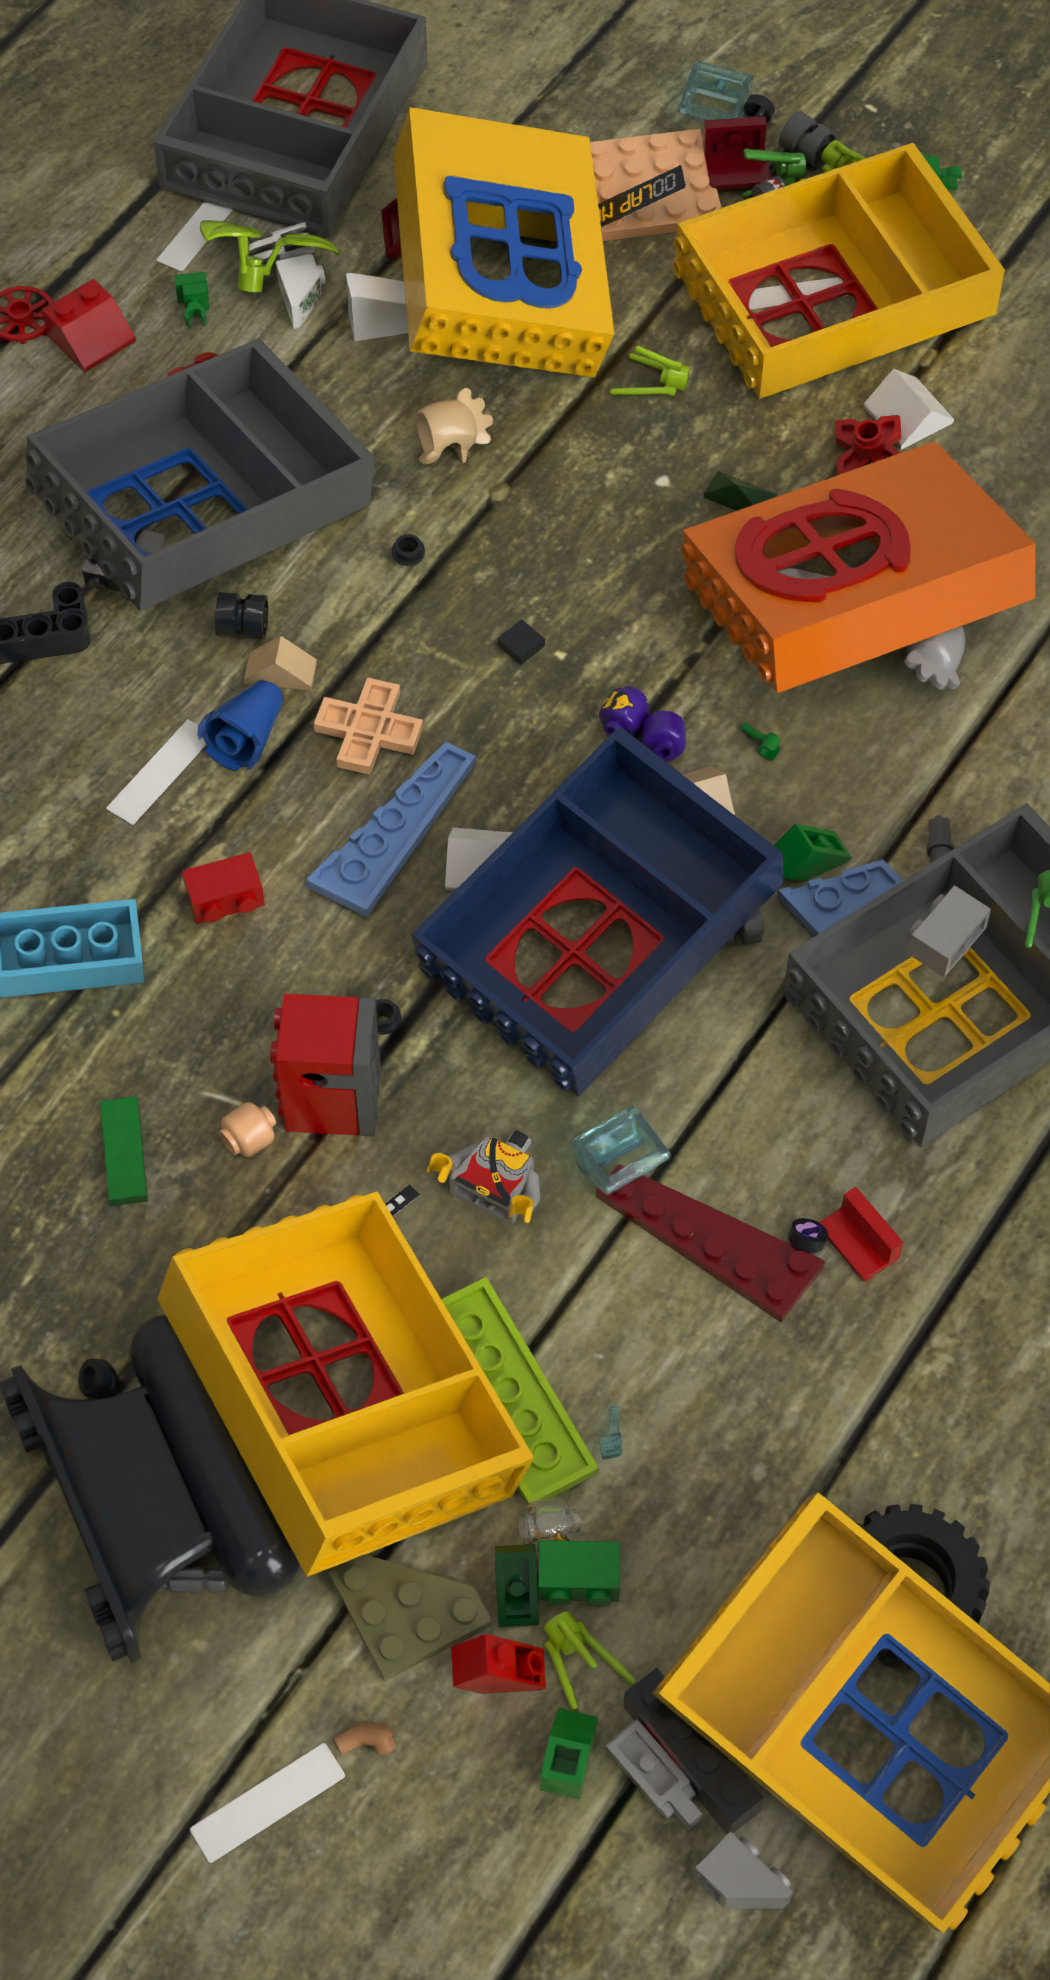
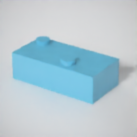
[0,899,145,998]

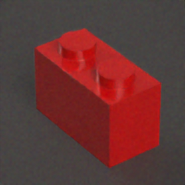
[182,852,265,924]

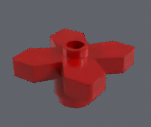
[835,415,902,475]

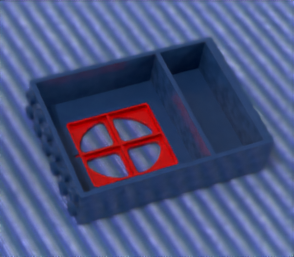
[411,726,783,1096]

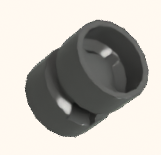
[779,111,837,168]

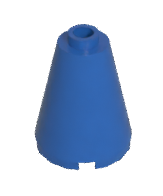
[197,680,284,771]

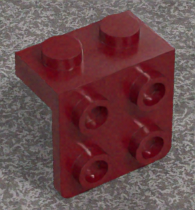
[703,116,771,190]

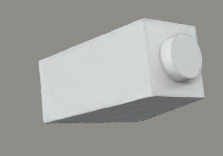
[346,273,408,341]

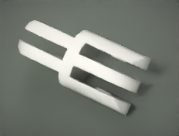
[248,222,315,264]

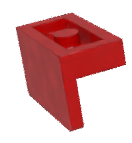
[819,1187,904,1281]

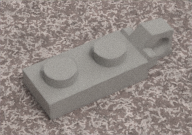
[605,1719,702,1831]

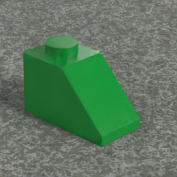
[774,823,852,882]

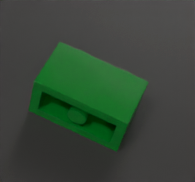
[538,1540,620,1607]

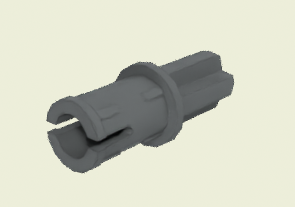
[926,815,955,863]

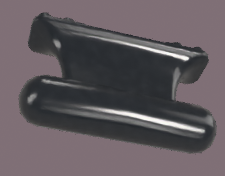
[0,1314,300,1663]

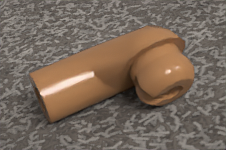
[332,1721,396,1756]

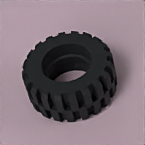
[856,1504,990,1670]

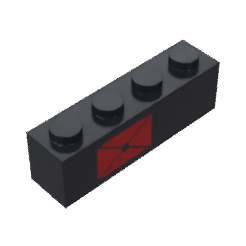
[623,1668,764,1834]

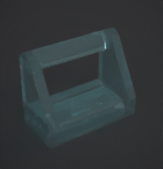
[678,60,753,120]
[570,1105,671,1195]

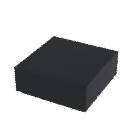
[497,619,545,665]

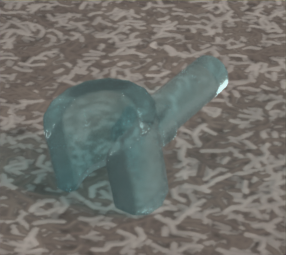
[598,1405,622,1459]

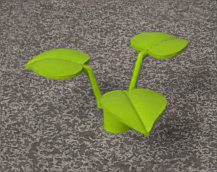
[200,220,339,292]

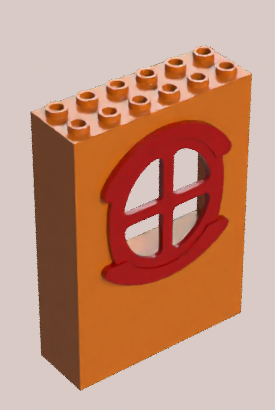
[681,441,1036,693]

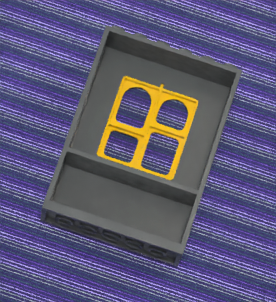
[783,803,1050,1147]

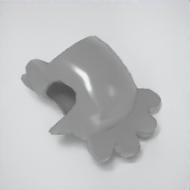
[904,626,966,689]

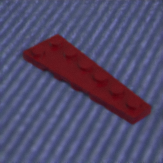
[596,1164,825,1322]

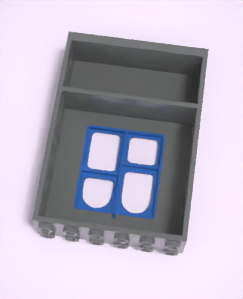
[25,338,376,611]

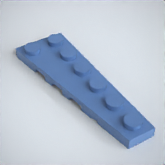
[306,742,476,917]

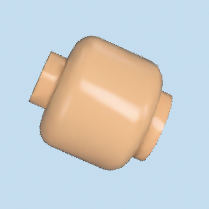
[219,1102,276,1157]

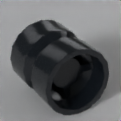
[215,592,269,640]

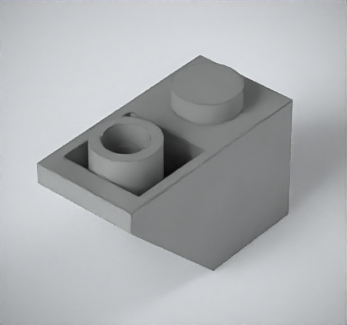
[693,1831,793,1909]

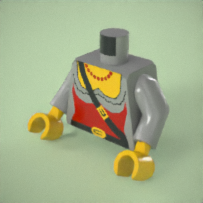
[426,1130,541,1226]

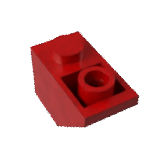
[451,1634,546,1694]

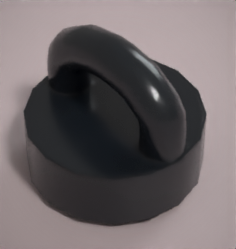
[743,94,775,123]
[78,1358,118,1398]

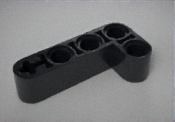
[0,582,91,664]

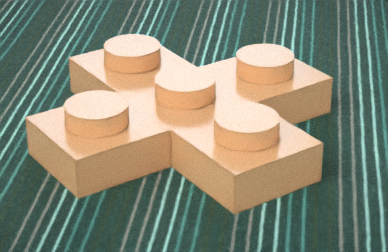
[314,677,423,775]

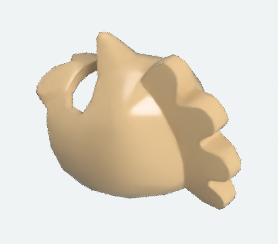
[416,388,493,464]

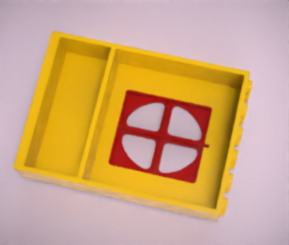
[673,143,1005,399]
[157,1191,534,1577]

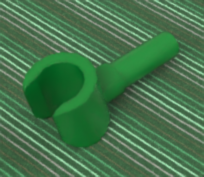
[740,722,780,761]

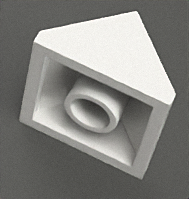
[863,369,954,450]
[445,828,513,891]

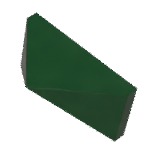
[704,471,777,511]

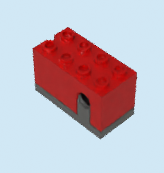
[270,993,381,1137]

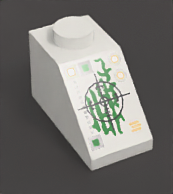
[275,253,326,329]

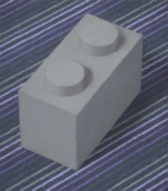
[908,885,991,977]

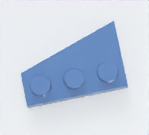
[777,859,903,937]

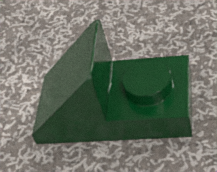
[495,1544,539,1627]

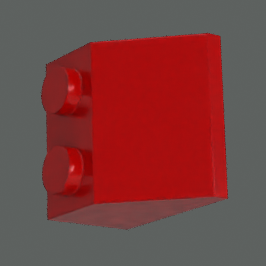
[42,279,136,372]

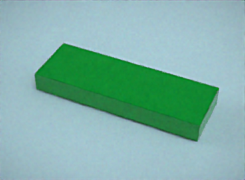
[100,1096,148,1206]

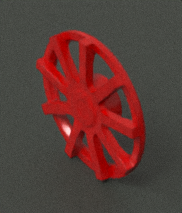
[0,286,54,344]

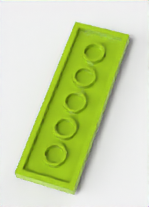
[441,1277,599,1510]

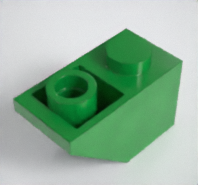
[540,1708,598,1800]

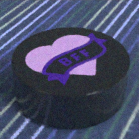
[788,1218,828,1253]

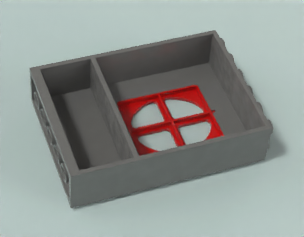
[154,0,427,237]

